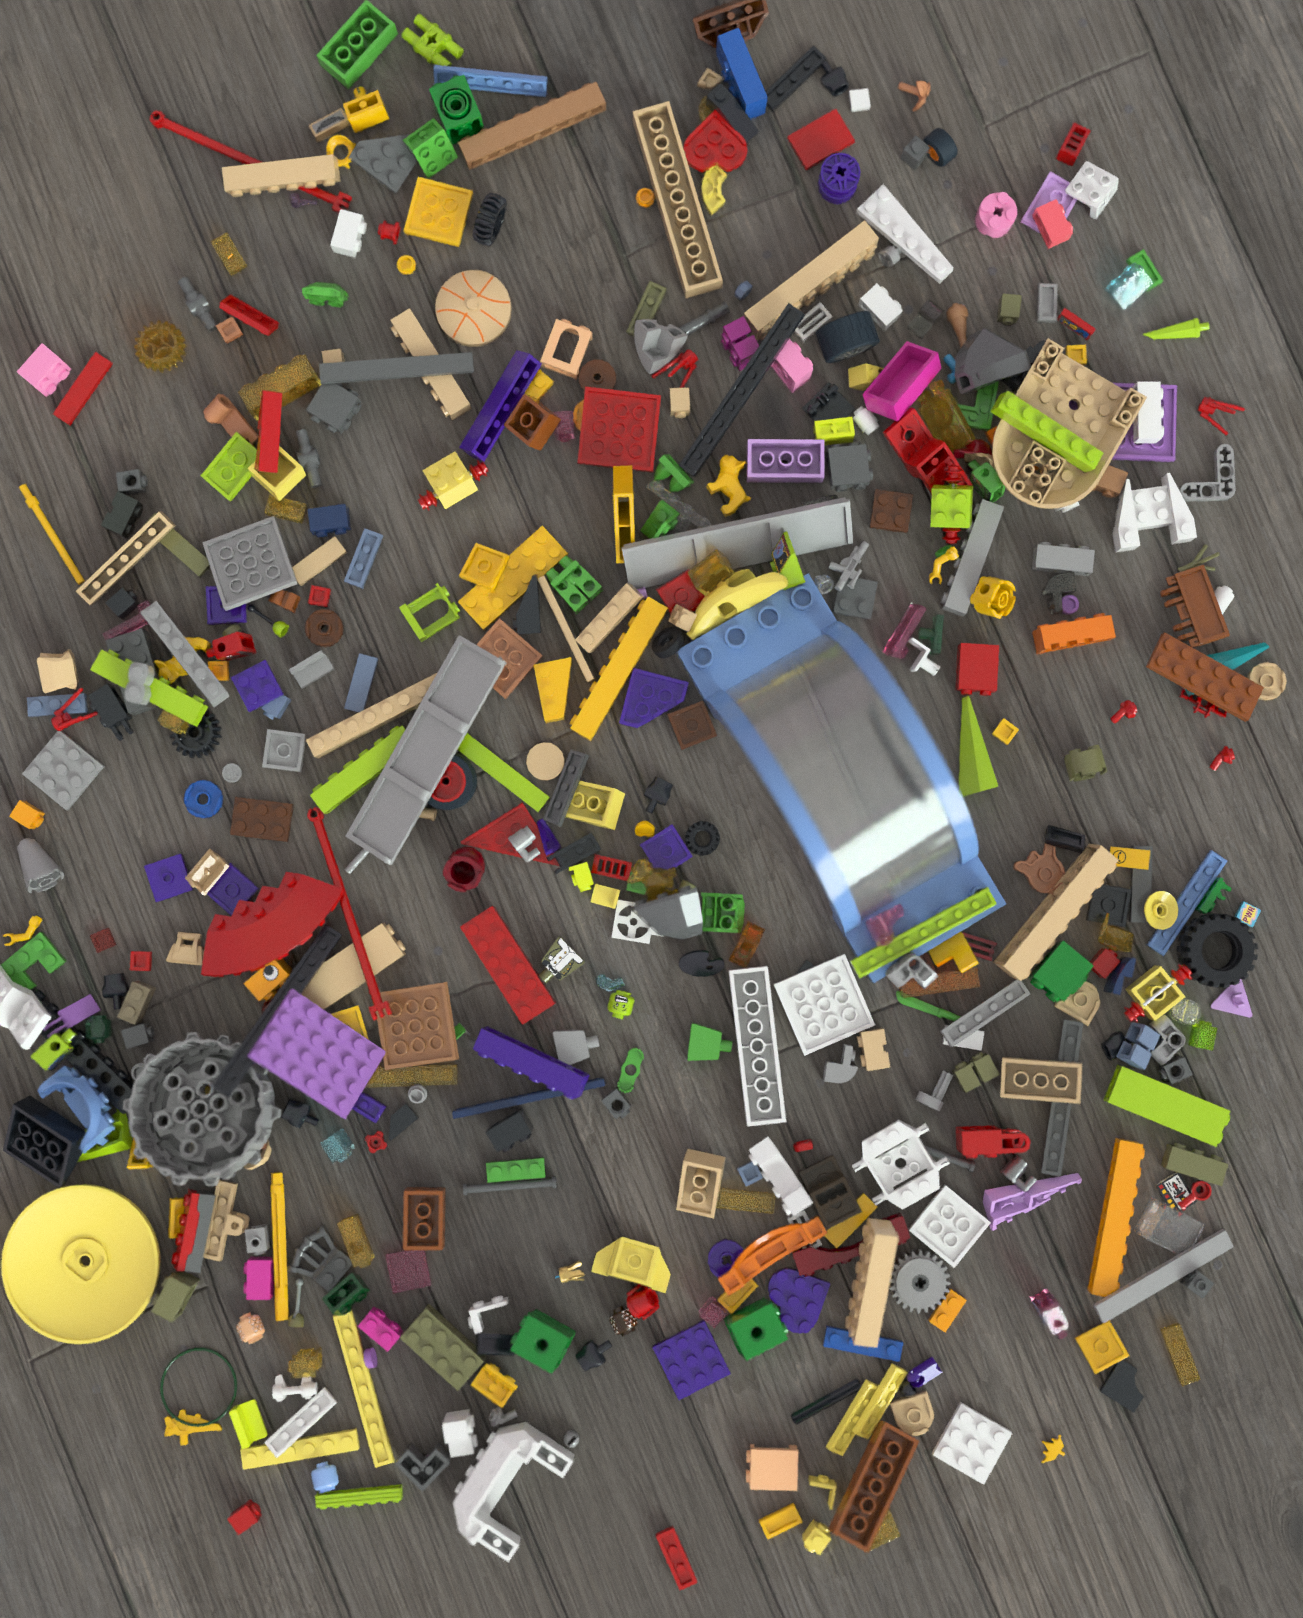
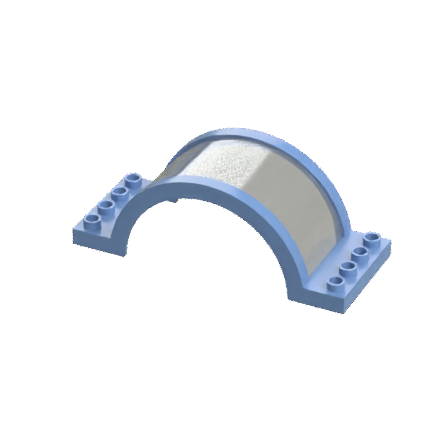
[676,573,1006,983]

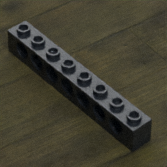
[30,989,134,1114]

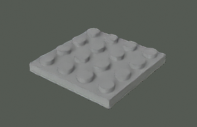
[203,516,298,611]

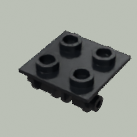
[802,382,855,421]

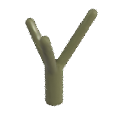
[1177,545,1220,573]

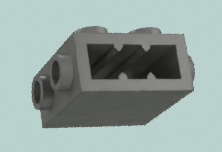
[306,383,361,434]
[826,442,873,492]

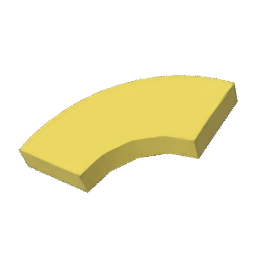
[702,165,727,216]

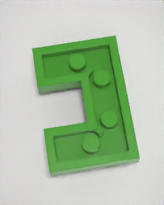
[952,381,999,431]
[1,932,66,989]

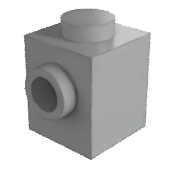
[245,1224,271,1255]

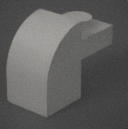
[823,1044,858,1083]

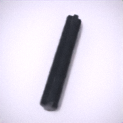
[791,1379,861,1425]

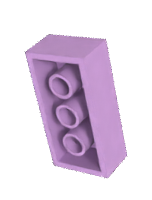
[746,439,824,483]

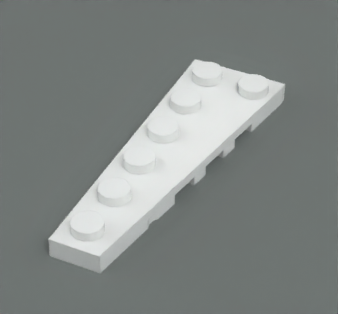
[857,185,953,284]

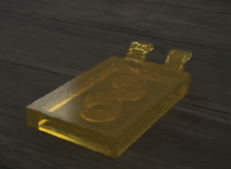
[917,379,976,454]

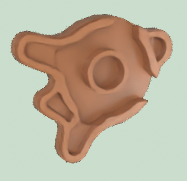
[1013,844,1065,897]

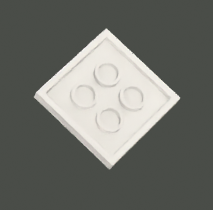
[908,1184,991,1268]
[932,1402,1012,1485]

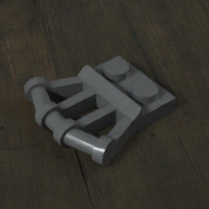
[288,1225,355,1292]

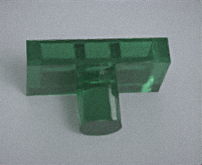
[918,614,944,656]

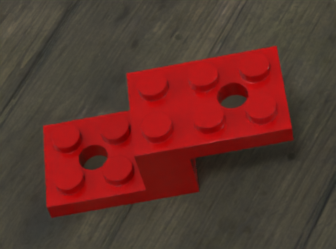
[882,407,972,494]

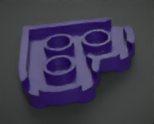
[768,1268,830,1333]

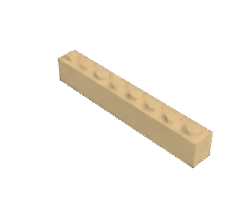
[306,672,438,759]

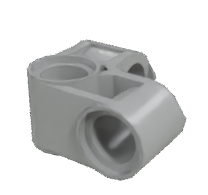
[885,952,938,989]
[1148,1014,1185,1066]

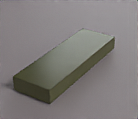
[626,281,667,337]

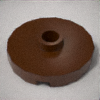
[579,360,616,393]
[305,609,344,648]

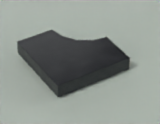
[1099,1360,1144,1413]

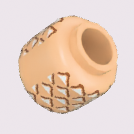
[236,1313,265,1344]

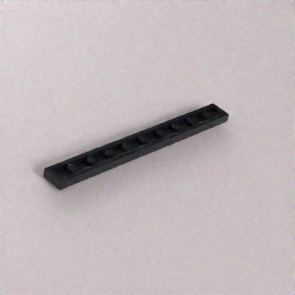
[679,303,805,477]
[211,924,342,1098]

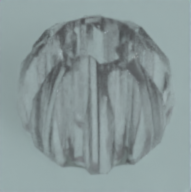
[1171,999,1201,1026]

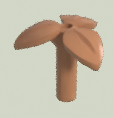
[898,81,931,112]

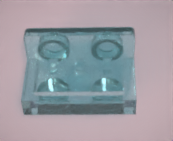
[1105,263,1154,310]

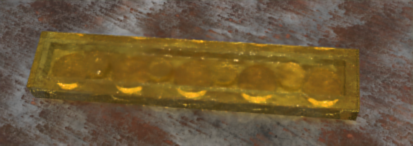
[365,1064,458,1088]

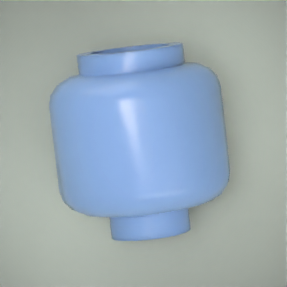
[311,1461,339,1493]

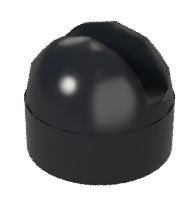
[900,1380,917,1397]

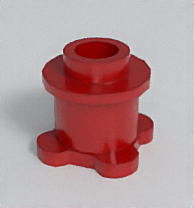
[378,220,401,244]

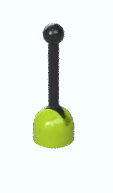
[248,604,289,638]

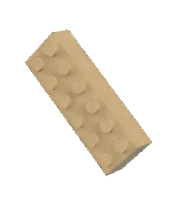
[845,1218,898,1348]

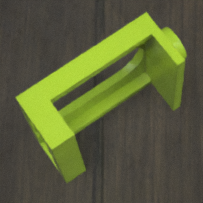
[399,583,460,642]

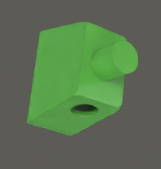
[687,1022,732,1061]

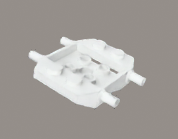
[852,1120,950,1209]

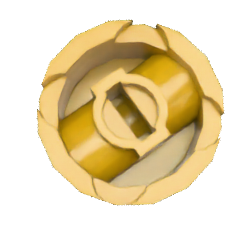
[970,576,1016,619]

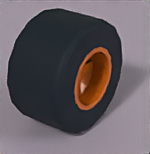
[923,128,958,167]

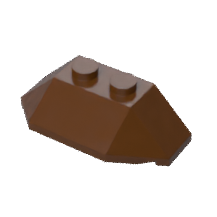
[692,0,769,49]

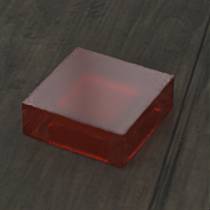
[90,928,116,953]

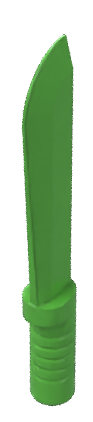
[896,991,961,1021]

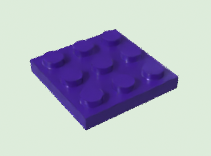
[653,1320,731,1400]

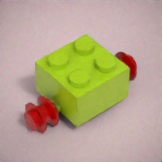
[931,465,973,544]

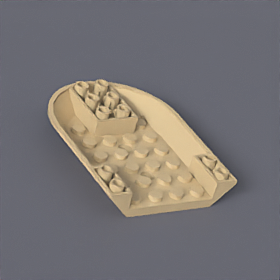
[992,338,1147,509]

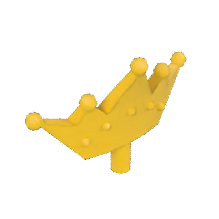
[1041,1435,1065,1463]

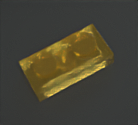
[211,232,247,276]
[264,495,307,524]

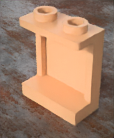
[746,1444,798,1491]

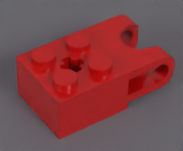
[955,1125,1030,1158]

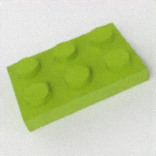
[201,432,257,501]

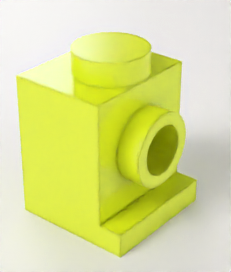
[569,862,594,892]

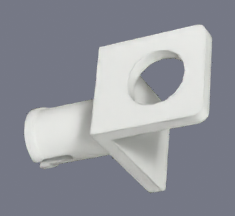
[906,638,940,676]

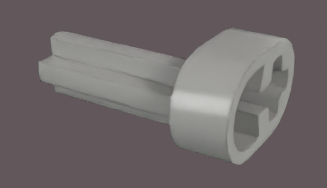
[878,245,902,267]
[915,1071,953,1112]

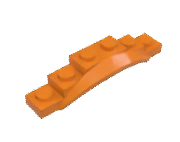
[718,1215,828,1296]

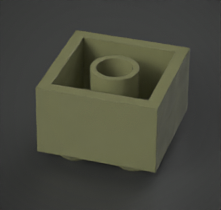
[151,1271,200,1323]

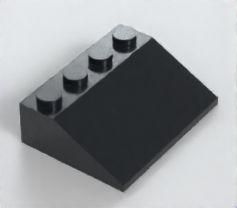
[3,1096,87,1188]

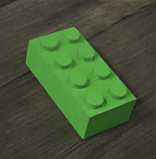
[316,0,398,90]

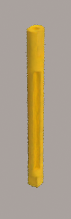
[270,1172,289,1321]

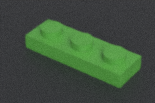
[486,1157,546,1183]

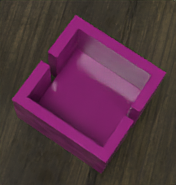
[720,316,759,371]

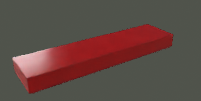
[53,352,113,426]

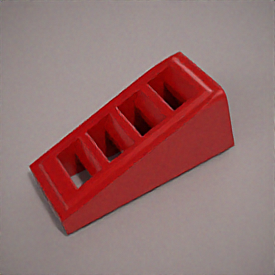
[1056,123,1091,166]
[591,854,632,881]

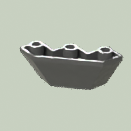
[955,328,1031,394]
[631,885,703,940]

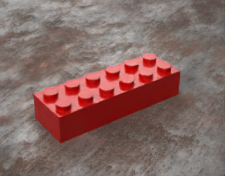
[460,906,556,1025]

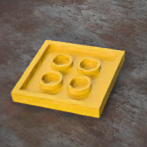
[404,177,473,247]

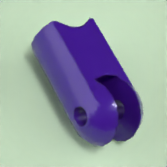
[907,1356,942,1388]

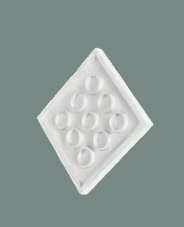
[774,954,875,1056]

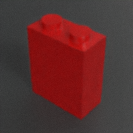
[955,643,999,696]

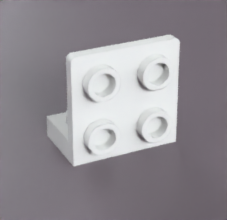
[1065,161,1119,220]

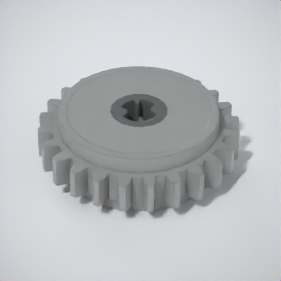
[889,1249,951,1313]

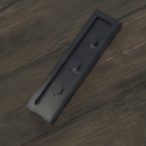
[765,45,827,112]

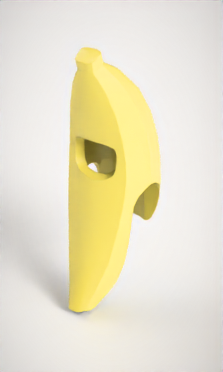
[686,569,788,640]

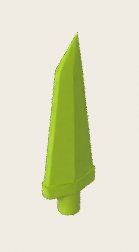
[1143,318,1209,340]

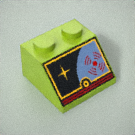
[770,531,805,590]

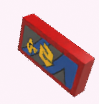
[1057,308,1096,341]

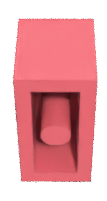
[1032,199,1073,249]

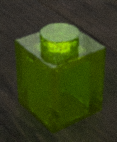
[1188,1020,1217,1051]

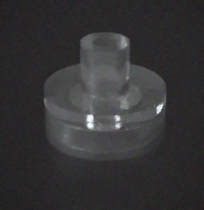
[814,574,834,595]

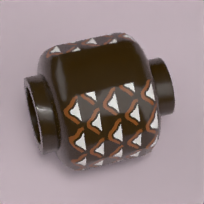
[609,1305,638,1337]

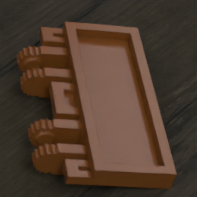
[1160,565,1230,648]

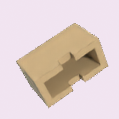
[857,1028,890,1071]

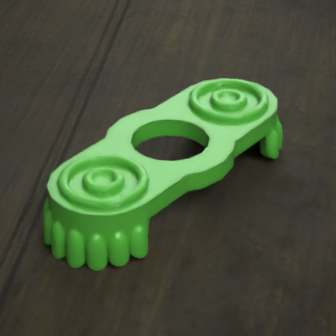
[617,1048,644,1093]

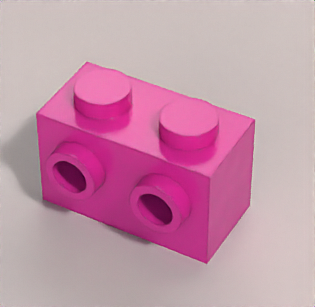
[358,1306,403,1352]

